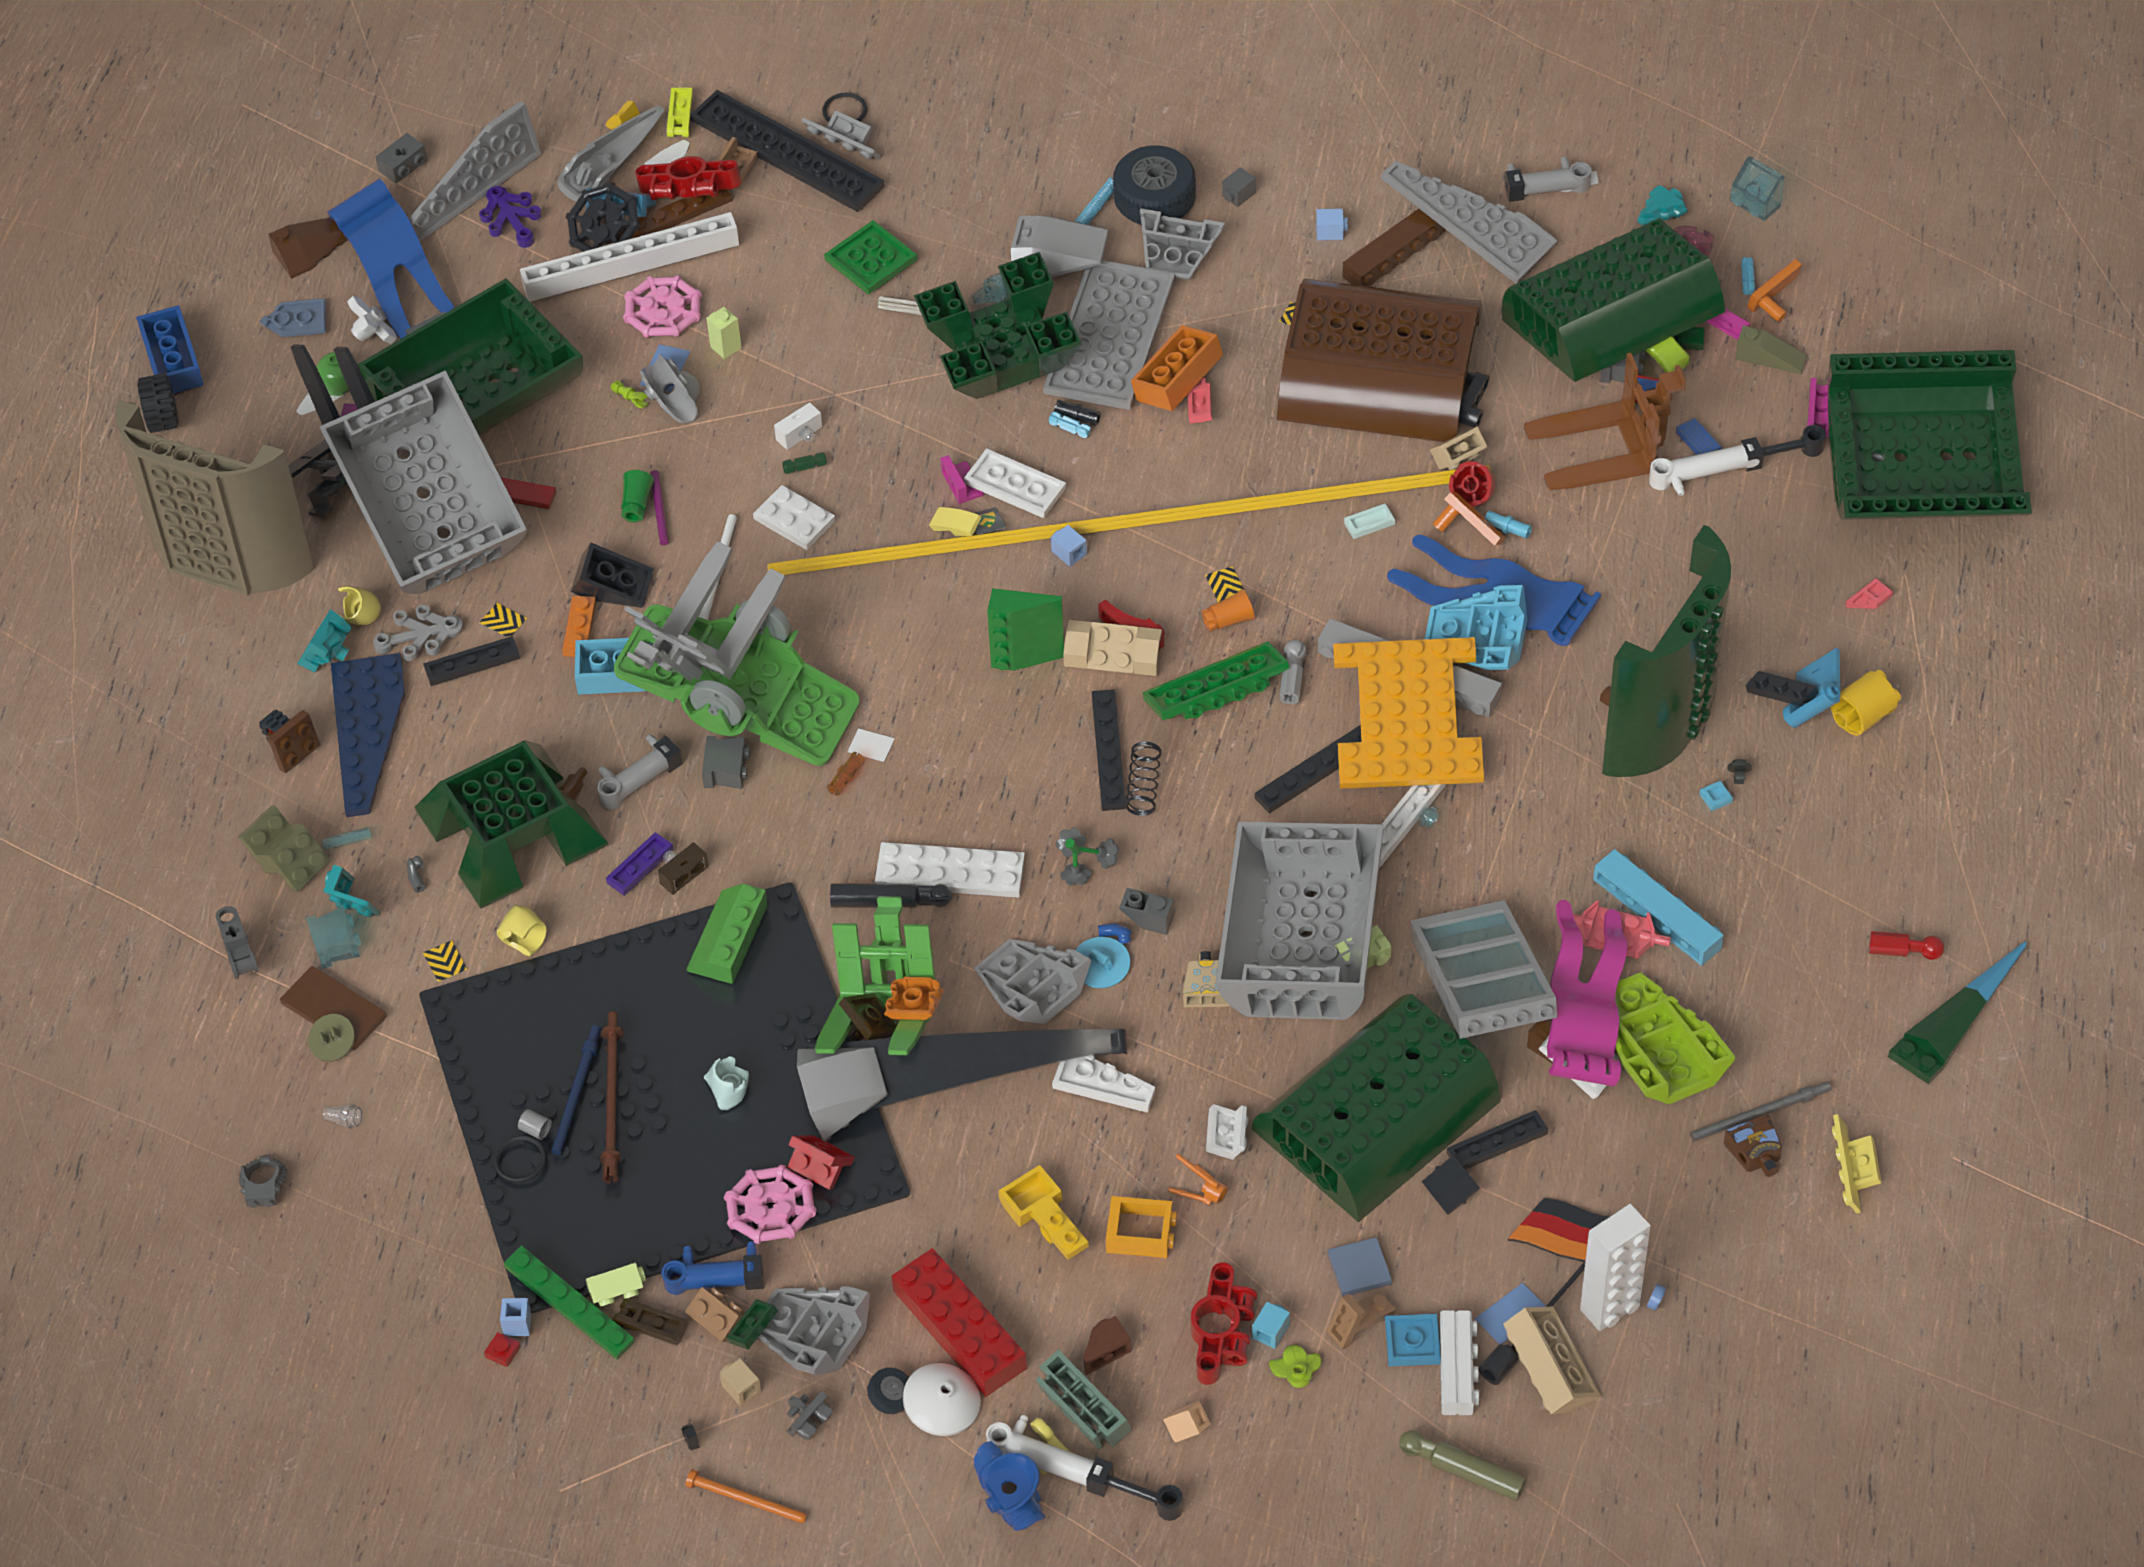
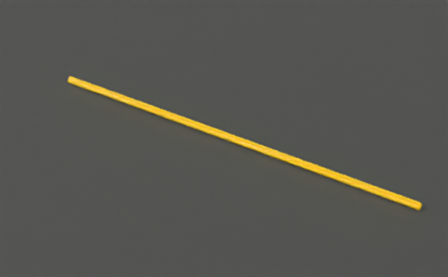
[767,465,1491,575]

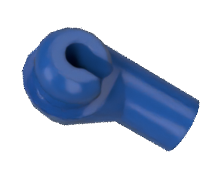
[1098,923,1132,944]

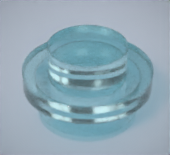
[1418,806,1440,829]

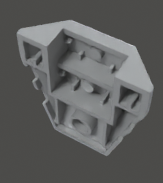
[974,939,1091,1024]
[758,1286,870,1375]

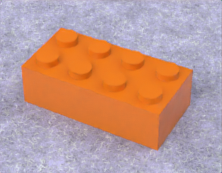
[1131,325,1223,411]

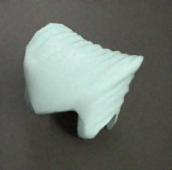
[704,1056,749,1110]

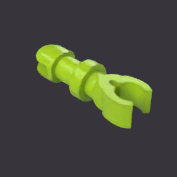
[610,381,648,409]

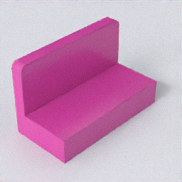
[940,455,983,504]

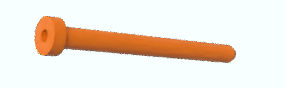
[685,1469,807,1523]

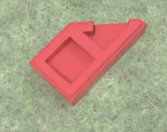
[1845,578,1893,609]

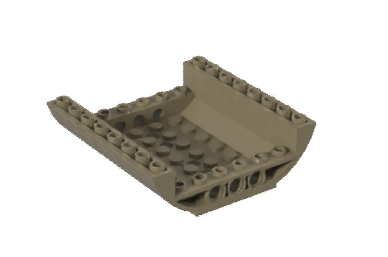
[115,400,314,596]

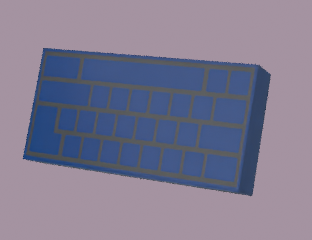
[1676,418,1722,455]

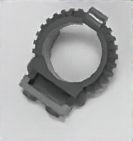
[239,1155,287,1208]

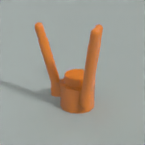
[1169,1154,1228,1206]

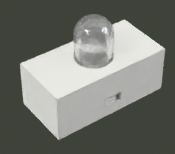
[774,402,822,450]

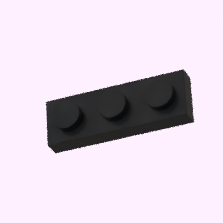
[1745,671,1818,707]

